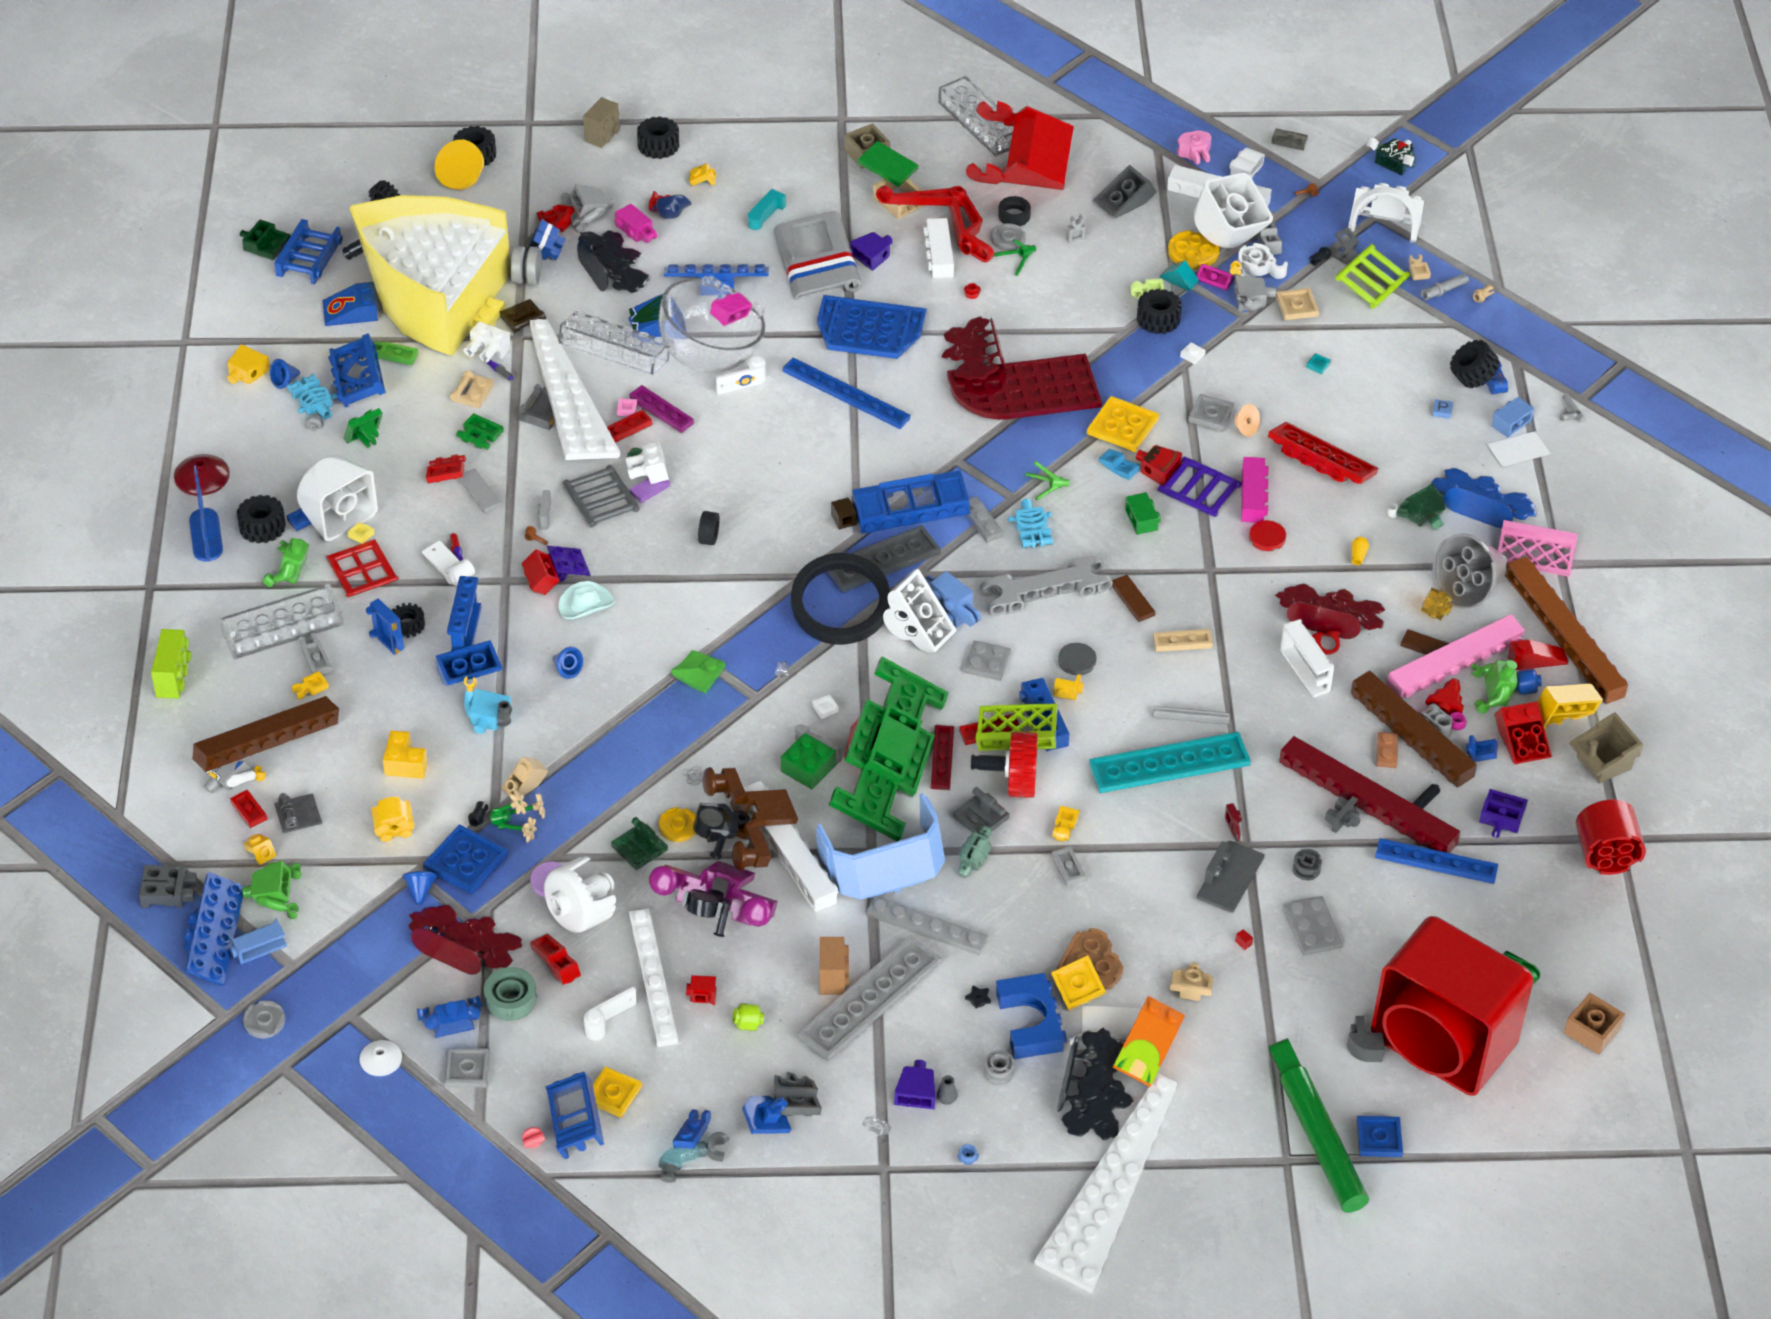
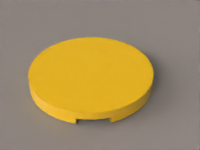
[434,140,484,190]
[1168,230,1220,269]

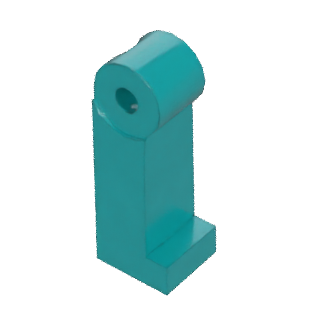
[748,189,786,230]

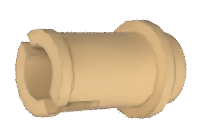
[1473,284,1494,303]

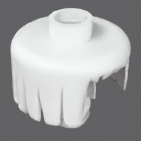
[544,857,616,933]

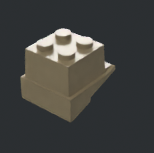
[1569,712,1643,783]

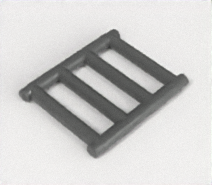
[563,465,640,527]

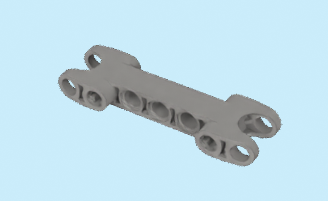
[980,556,1113,616]

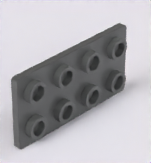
[1197,840,1265,913]

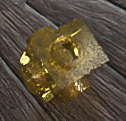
[1421,587,1452,621]

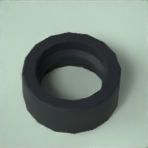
[998,196,1031,226]

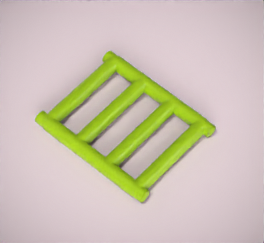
[1335,244,1410,309]

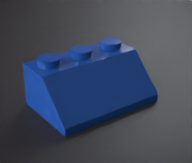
[435,640,503,686]

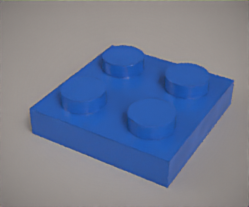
[1356,1116,1403,1157]

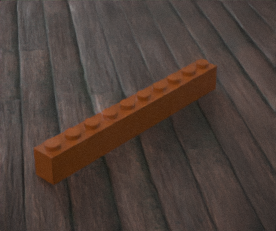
[1505,556,1628,704]

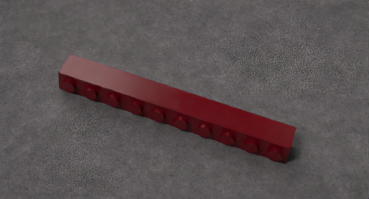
[1279,736,1460,853]

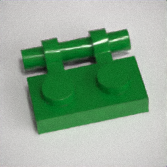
[456,413,504,450]

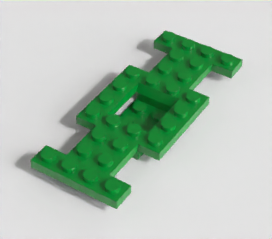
[829,656,949,842]

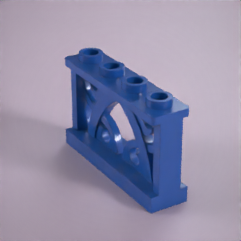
[328,333,386,407]
[447,576,482,651]

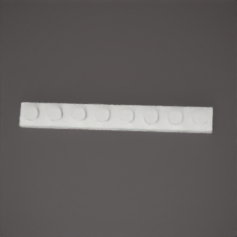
[629,908,678,1047]

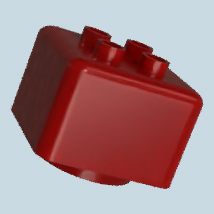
[1371,916,1533,1096]

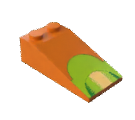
[1113,996,1185,1087]

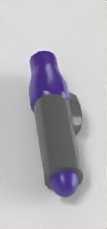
[487,359,513,381]

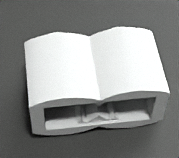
[1229,147,1265,178]

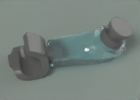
[658,1132,730,1183]

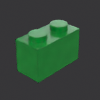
[1125,492,1161,535]

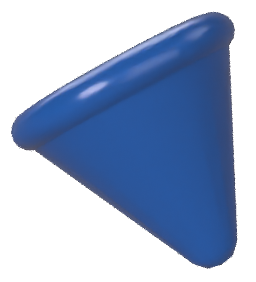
[269,359,300,389]
[552,646,583,679]
[402,871,437,905]

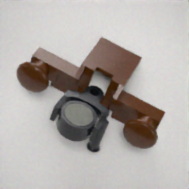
[693,767,798,871]

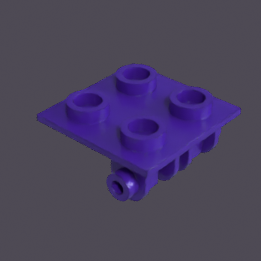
[547,545,591,582]

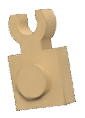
[1409,254,1431,280]

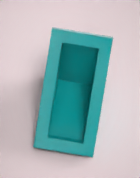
[1160,260,1199,292]

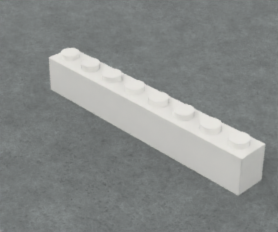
[744,781,839,912]

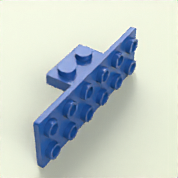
[664,264,769,294]
[183,872,245,986]

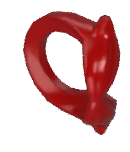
[1312,631,1341,655]

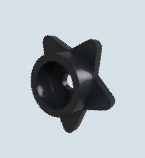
[965,986,991,1009]

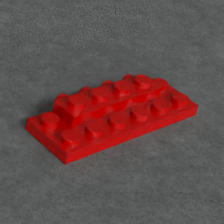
[1268,422,1379,484]

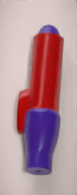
[450,533,463,561]

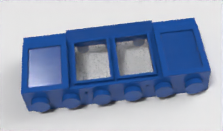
[852,470,970,534]

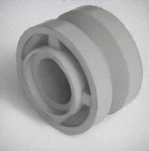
[984,1050,1014,1084]

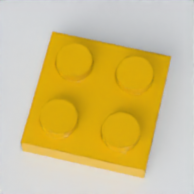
[1051,955,1106,1011]
[584,1066,642,1118]

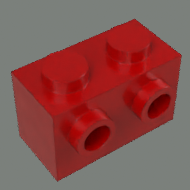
[521,549,560,595]

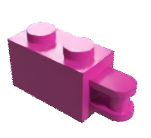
[614,203,658,243]

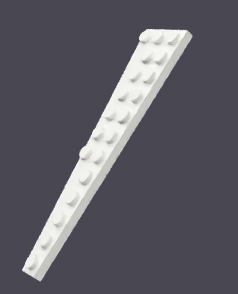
[529,319,620,460]
[1035,1073,1177,1294]

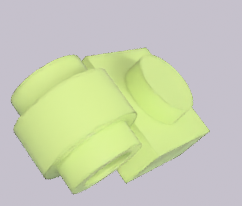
[1130,279,1165,298]

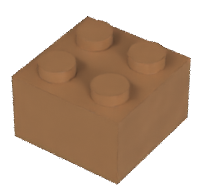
[820,937,849,995]
[1564,992,1625,1055]

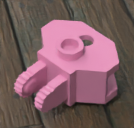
[1177,130,1211,164]

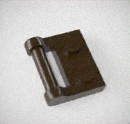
[500,299,546,333]

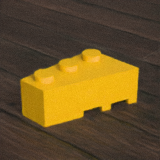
[1537,684,1603,729]

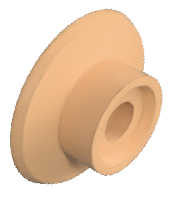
[1235,404,1260,437]

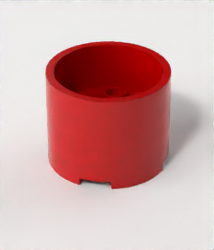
[1575,799,1646,875]

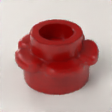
[964,283,981,299]

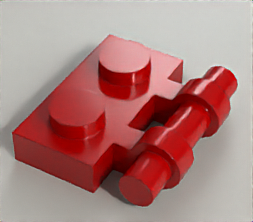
[426,454,466,483]

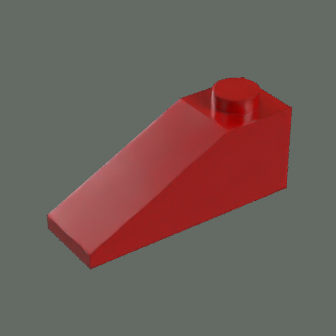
[1507,639,1568,670]

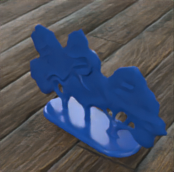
[189,465,223,562]
[1431,468,1537,529]

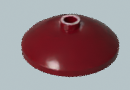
[174,454,230,496]

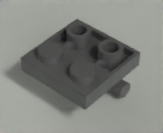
[953,787,1010,834]

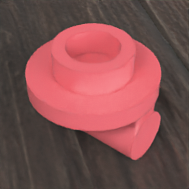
[522,1127,546,1148]

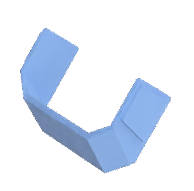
[816,793,945,900]

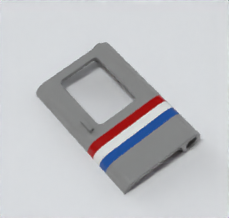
[774,211,862,300]

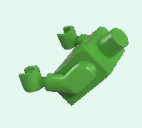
[262,538,309,587]
[1471,660,1517,714]
[242,860,302,919]

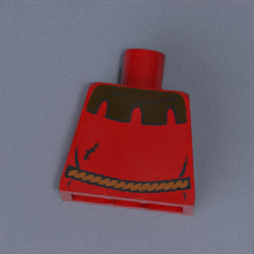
[1135,445,1182,486]

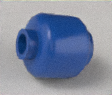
[1515,669,1542,695]

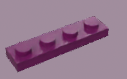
[629,385,694,433]

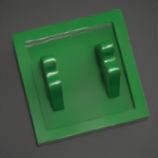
[344,408,383,448]

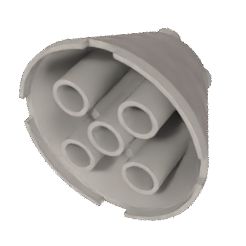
[1433,533,1507,609]

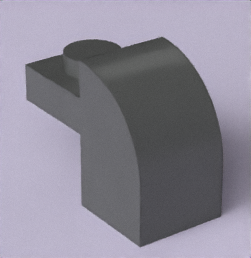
[1347,1016,1385,1062]

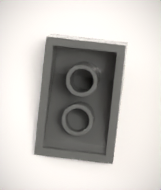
[1093,165,1157,218]

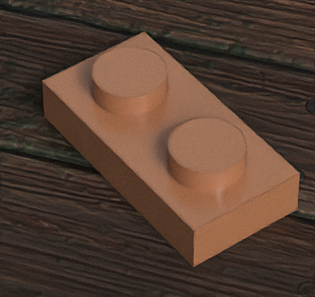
[1377,732,1398,768]

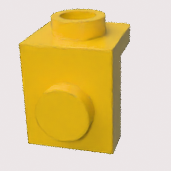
[689,163,717,186]
[1054,674,1084,701]
[243,834,276,865]

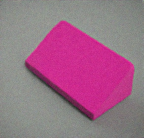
[1196,264,1235,291]

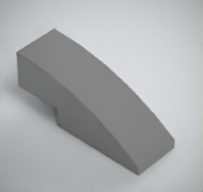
[1256,221,1282,255]

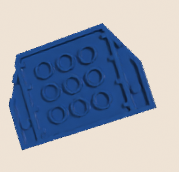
[817,295,927,359]

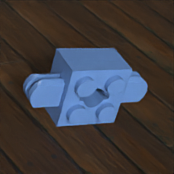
[925,571,981,628]

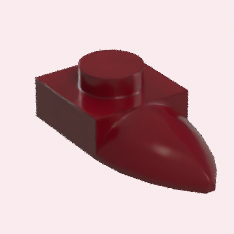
[1225,803,1242,841]

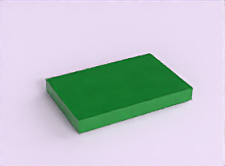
[858,141,919,187]

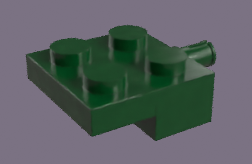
[240,219,291,260]

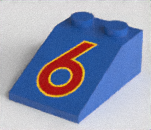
[323,282,378,326]

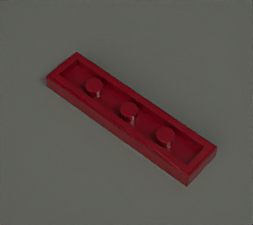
[931,725,954,790]

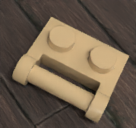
[450,371,494,408]

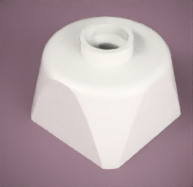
[1193,172,1273,248]
[297,456,378,541]

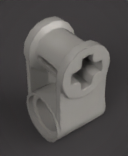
[1418,703,1452,738]

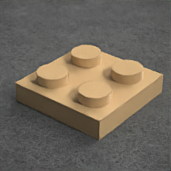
[1276,288,1319,320]

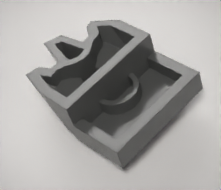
[774,1072,822,1116]

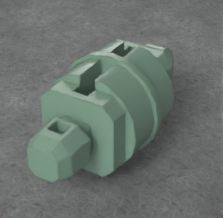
[958,826,991,878]

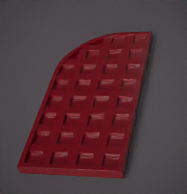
[947,353,1102,420]

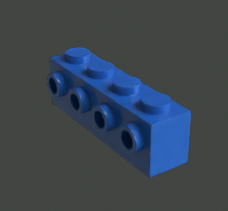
[1019,678,1070,751]

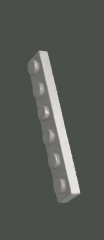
[867,896,987,955]

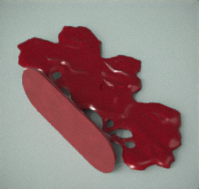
[941,316,1006,380]
[1275,583,1385,639]
[408,905,522,975]

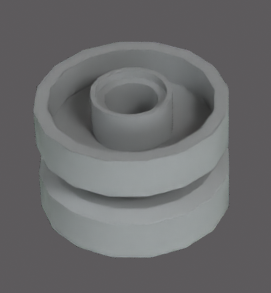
[511,246,542,285]

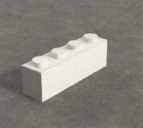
[923,218,954,278]

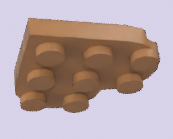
[1057,928,1124,990]

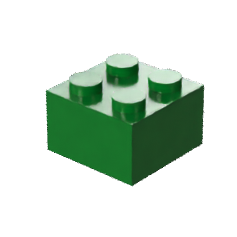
[781,733,836,790]

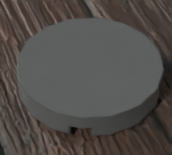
[1058,643,1097,675]

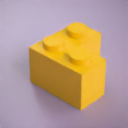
[383,730,427,779]

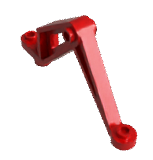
[876,185,994,262]

